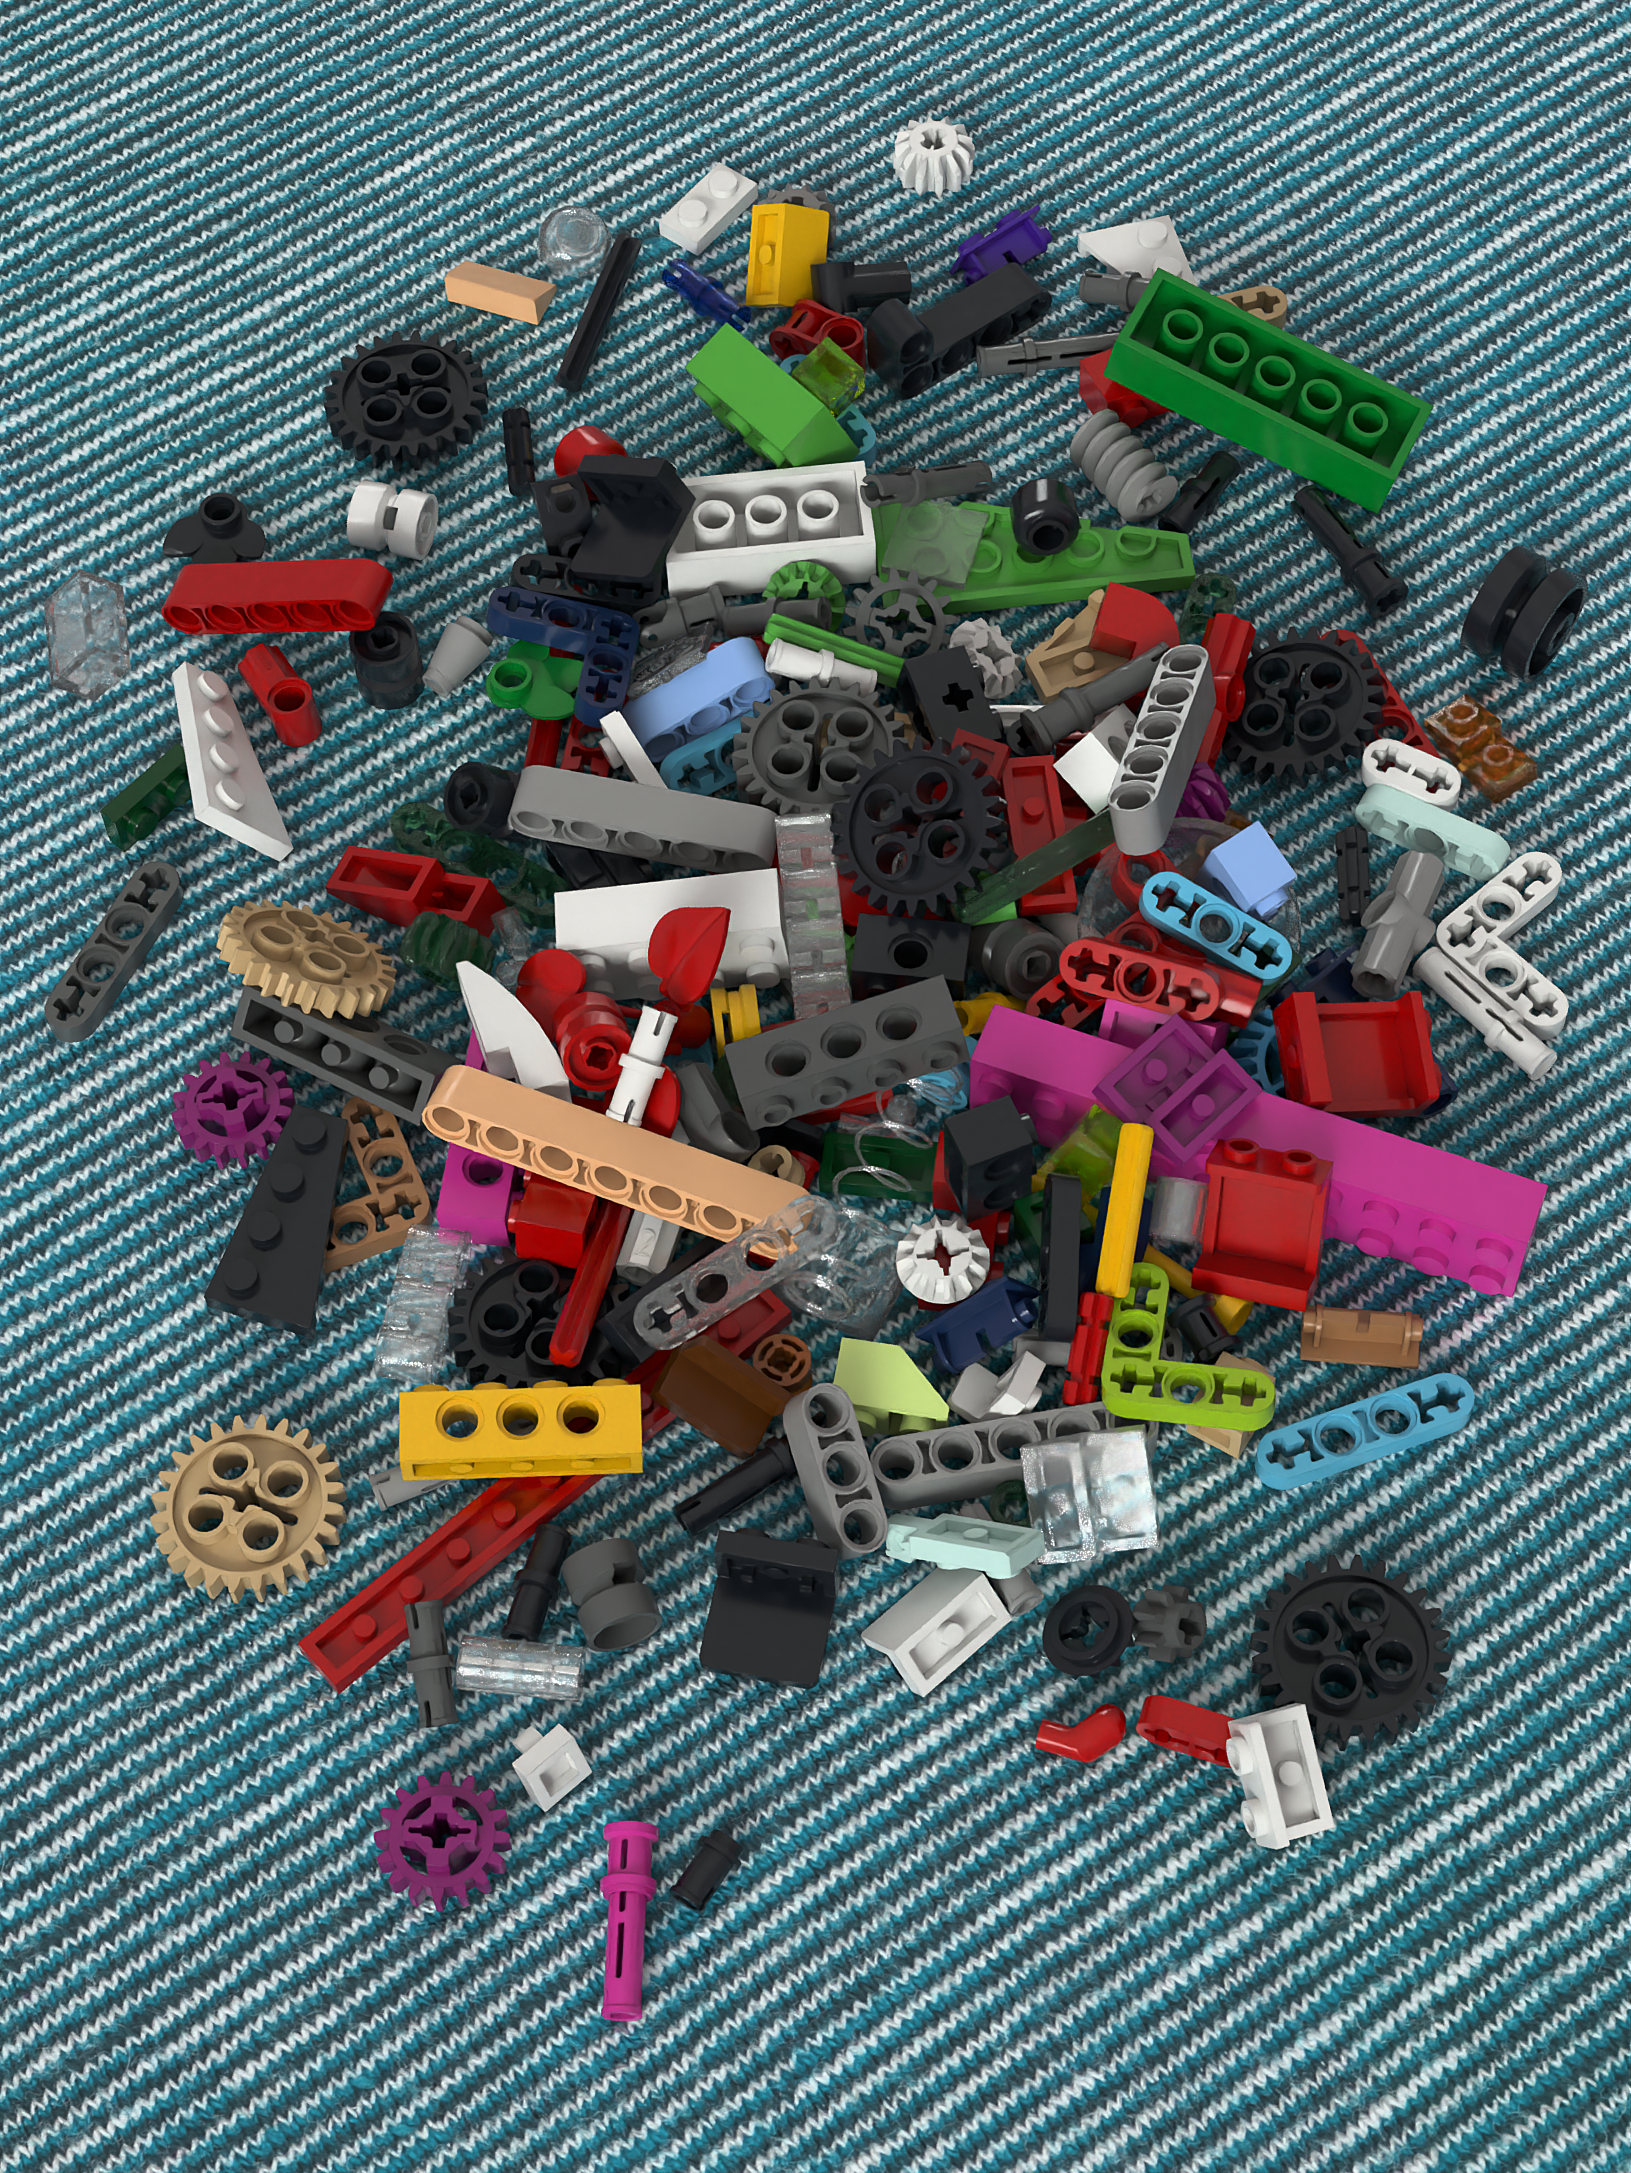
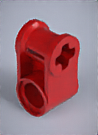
[769,298,867,384]

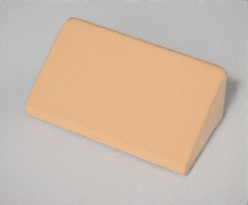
[444,260,557,325]

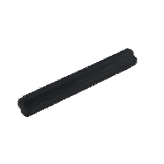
[555,233,641,393]

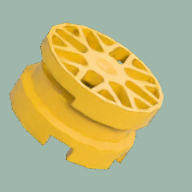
[710,983,761,1066]

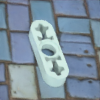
[1355,784,1511,881]

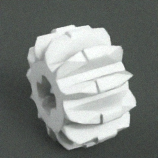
[893,115,975,198]

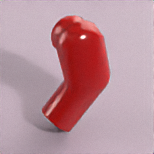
[1035,1704,1126,1763]

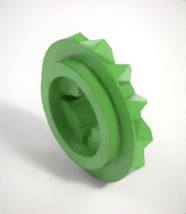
[762,561,845,633]

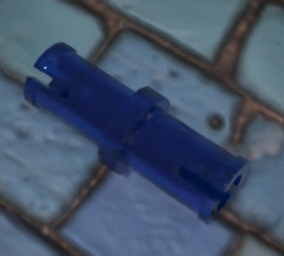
[662,258,751,333]

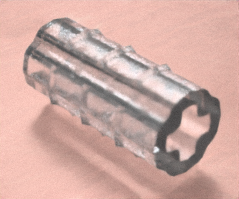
[456,1634,586,1702]

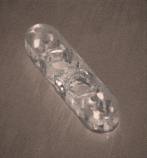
[633,1195,840,1350]

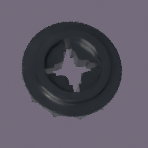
[1042,1585,1138,1680]

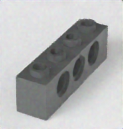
[723,974,971,1131]
[230,985,465,1126]

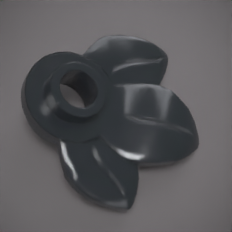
[163,492,266,564]

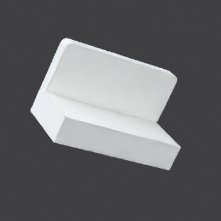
[861,1567,1012,1697]

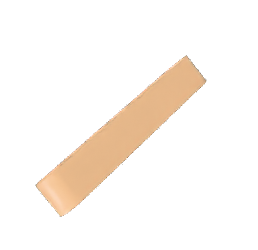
[422,1065,816,1260]

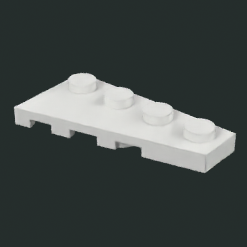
[172,661,294,862]

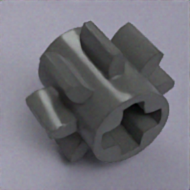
[1132,1584,1207,1663]

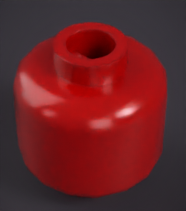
[553,425,629,501]

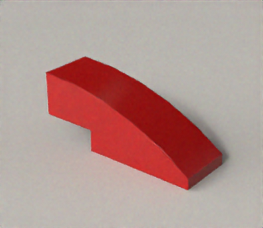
[325,845,507,949]

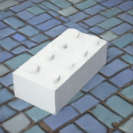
[666,461,876,601]
[554,868,793,1001]

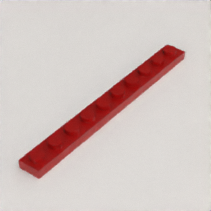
[298,1274,793,1694]

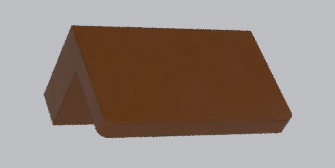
[649,1335,794,1460]

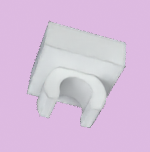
[512,1724,592,1812]

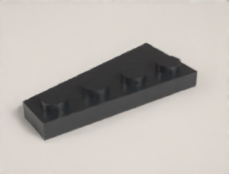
[204,1104,350,1339]

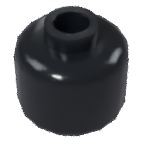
[1009,478,1080,556]

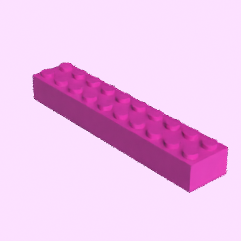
[970,1004,1548,1298]

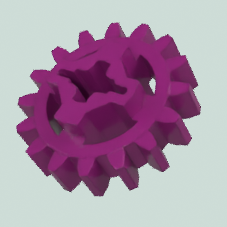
[171,1051,296,1169]
[374,1771,513,1912]

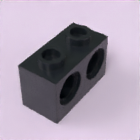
[944,1095,1039,1223]

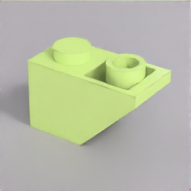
[833,1337,949,1436]

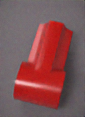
[238,643,323,747]
[1140,939,1263,1029]

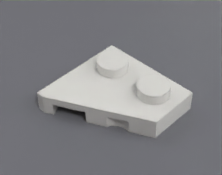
[1077,215,1198,287]

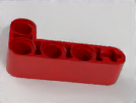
[1022,849,1203,1031]

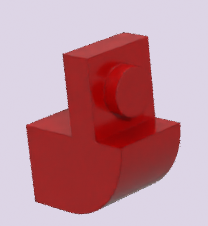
[1088,581,1180,714]

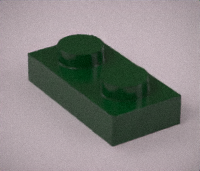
[100,743,192,852]
[819,1132,938,1203]

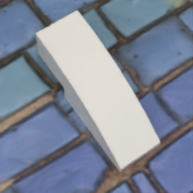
[456,960,572,1103]

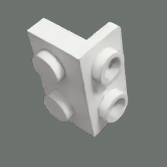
[1226,1703,1335,1849]

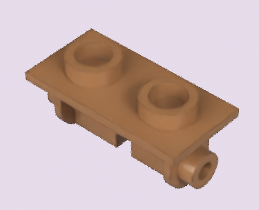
[1300,1304,1423,1369]

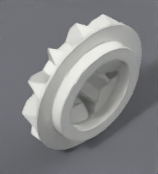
[949,618,1023,699]
[896,1215,990,1304]

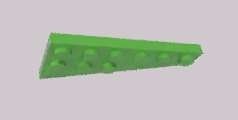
[871,499,1196,621]

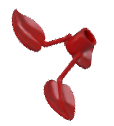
[515,907,731,1139]

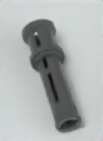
[1019,641,1169,756]

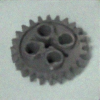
[732,676,909,835]

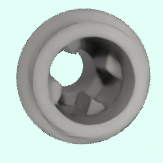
[422,616,493,696]

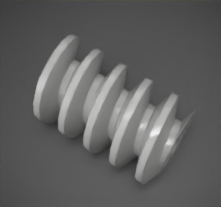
[1070,409,1178,523]

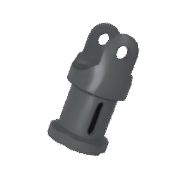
[632,585,725,649]

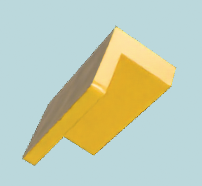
[745,203,829,308]

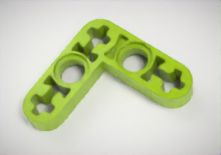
[1101,1262,1276,1431]

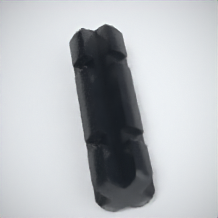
[502,407,536,497]
[1335,825,1371,928]

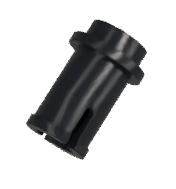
[669,1829,744,1915]

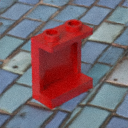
[1272,991,1442,1119]
[1191,1138,1334,1312]

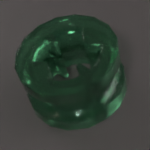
[989,1479,1043,1529]

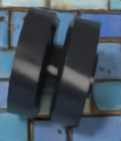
[1460,545,1588,683]

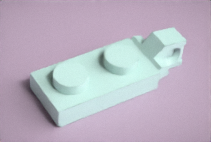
[885,1513,1045,1579]

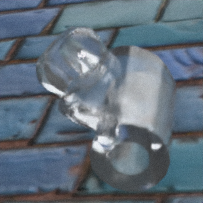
[491,906,533,990]
[836,1095,917,1139]

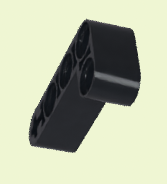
[867,262,1052,400]

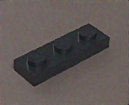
[595,1236,755,1370]

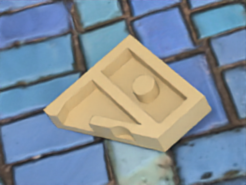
[1025,589,1128,705]

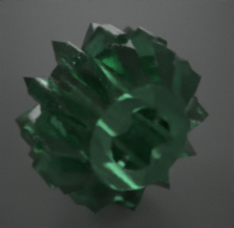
[398,911,497,994]

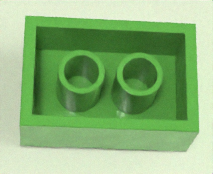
[685,322,860,469]

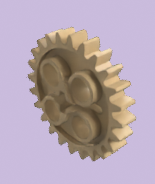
[216,899,397,1019]
[150,1414,347,1603]

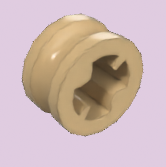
[747,1145,805,1187]

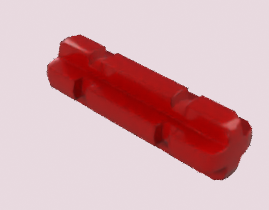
[1061,1292,1114,1406]

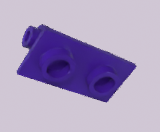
[949,205,1052,287]

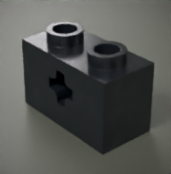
[896,645,1004,748]

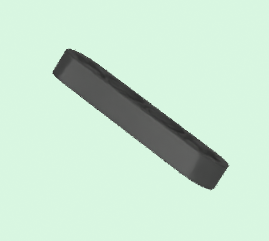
[44,861,184,1043]

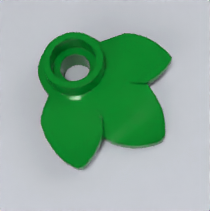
[485,640,583,720]

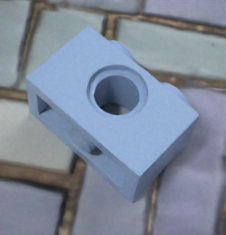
[1194,820,1297,931]

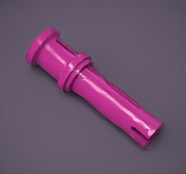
[600,1821,659,2022]

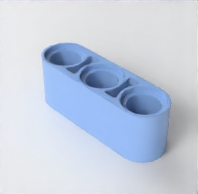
[622,637,775,763]

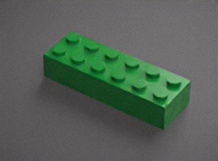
[1103,267,1434,514]

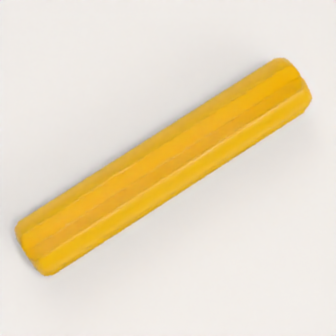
[1095,1123,1154,1298]

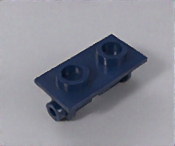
[1265,944,1359,1011]
[914,1275,1040,1375]

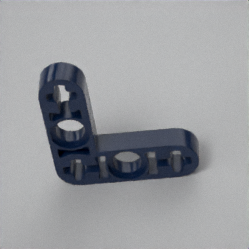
[486,586,639,728]

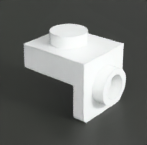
[946,1351,1046,1423]

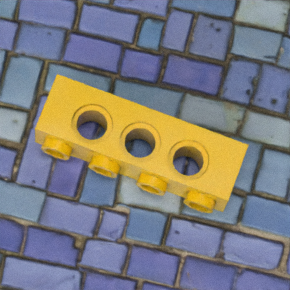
[399,1378,643,1481]

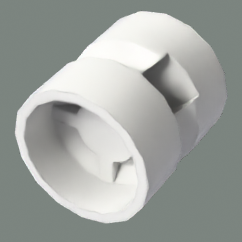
[347,480,438,560]

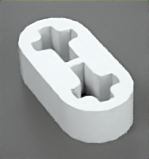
[1360,739,1461,812]

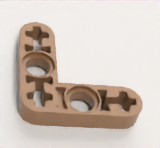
[324,1096,433,1274]

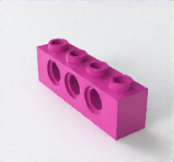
[436,1026,525,1247]

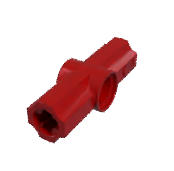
[1194,613,1256,770]

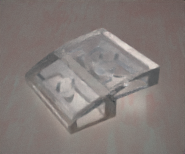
[764,1196,907,1342]
[1020,1424,1162,1565]

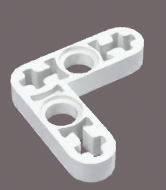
[1434,851,1569,1041]

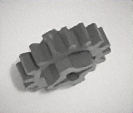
[842,568,957,657]

